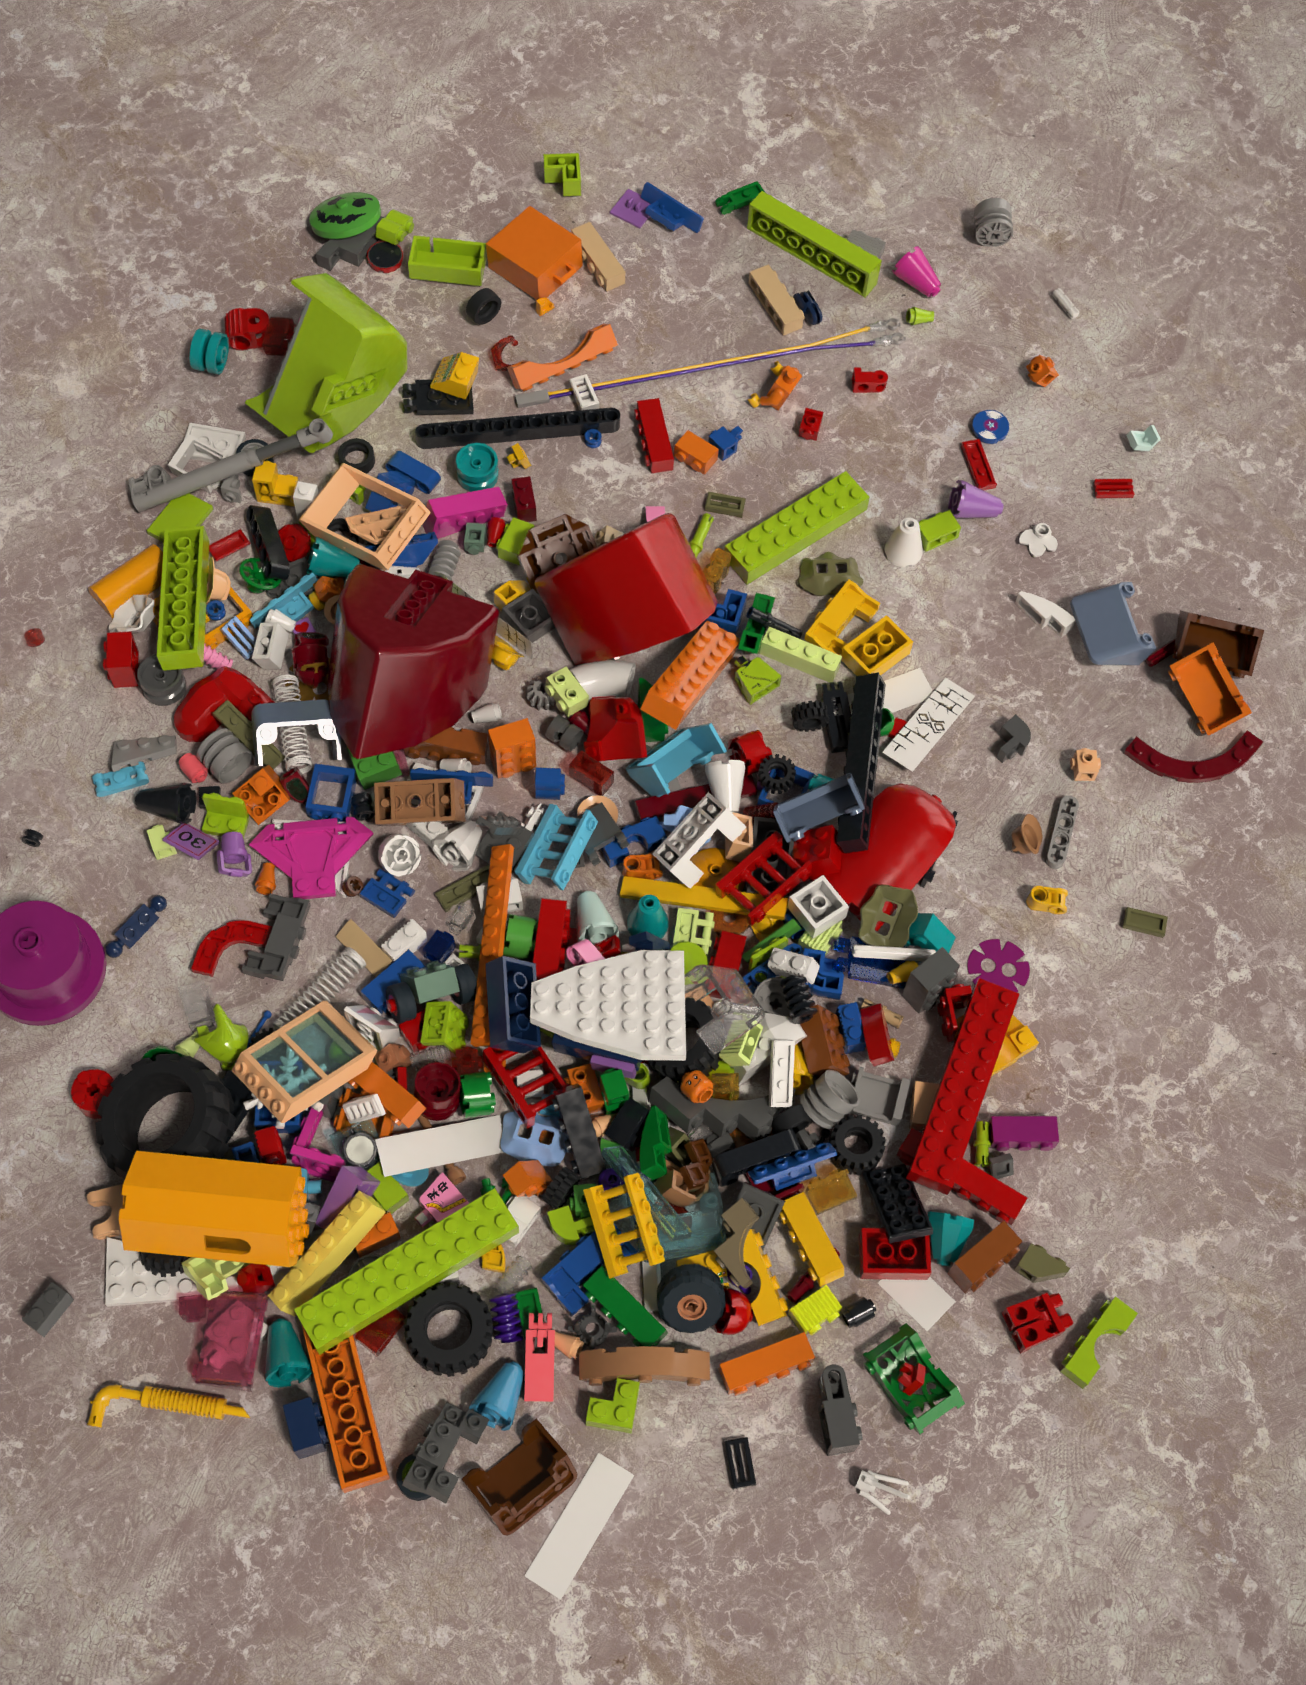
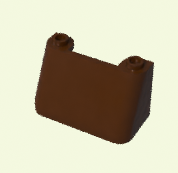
[1173,610,1264,678]
[462,1418,578,1536]

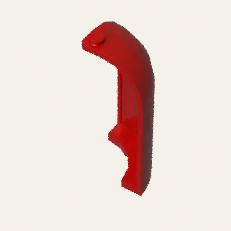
[809,783,956,931]

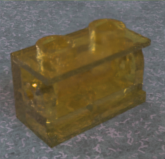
[711,1073,739,1101]

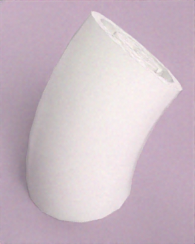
[569,660,636,702]

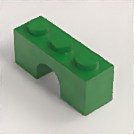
[600,1068,629,1115]

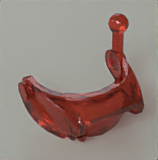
[491,335,518,371]

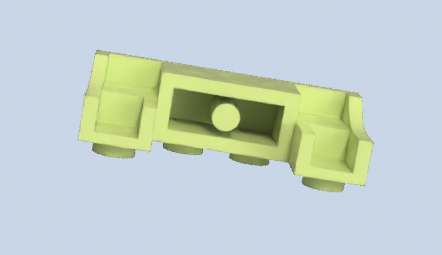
[182,1257,272,1301]

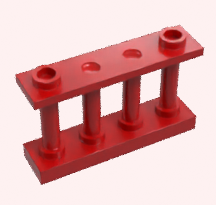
[715,831,812,926]
[483,1047,570,1129]

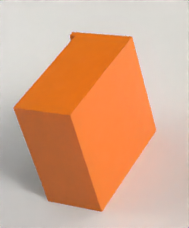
[486,206,583,300]

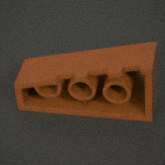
[404,727,489,765]

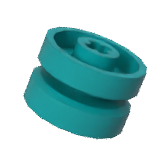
[189,328,229,375]
[456,443,499,492]

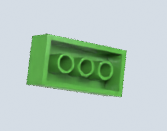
[346,745,403,790]

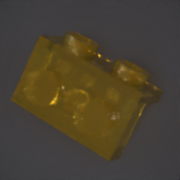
[805,1169,857,1215]

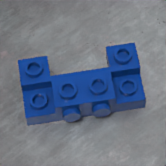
[541,1224,639,1317]

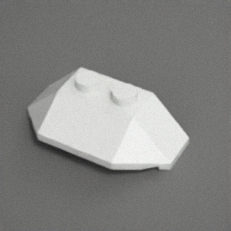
[730,1012,807,1086]

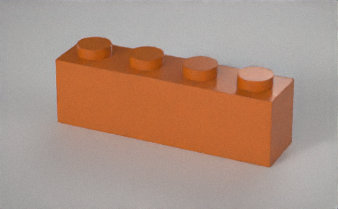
[348,1062,426,1129]
[718,1332,815,1396]

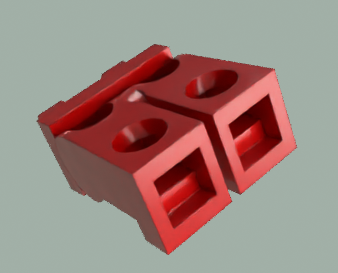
[1002,1293,1073,1354]

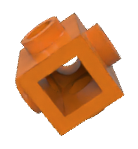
[1026,355,1059,387]

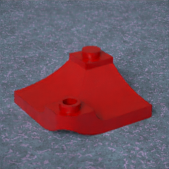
[584,697,647,762]

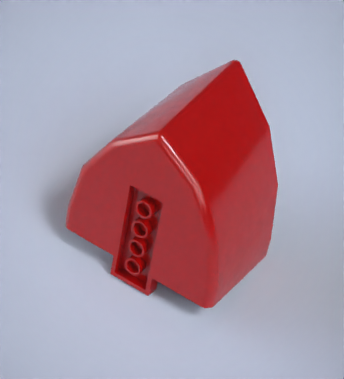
[535,513,718,665]

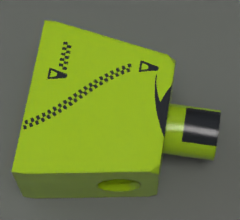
[734,656,782,705]

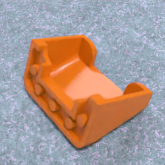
[1168,642,1252,736]

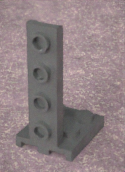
[476,811,535,872]

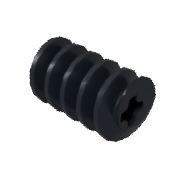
[780,975,818,1024]

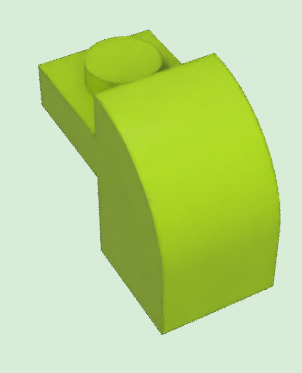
[547,1205,595,1245]

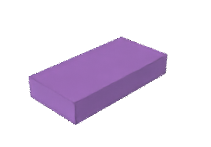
[590,1055,637,1079]

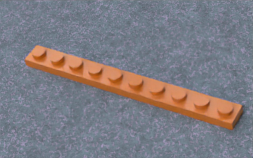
[470,844,514,1047]

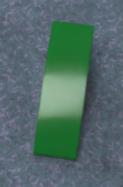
[640,1105,672,1181]

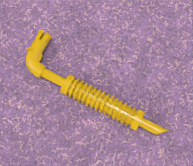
[87,1385,250,1428]

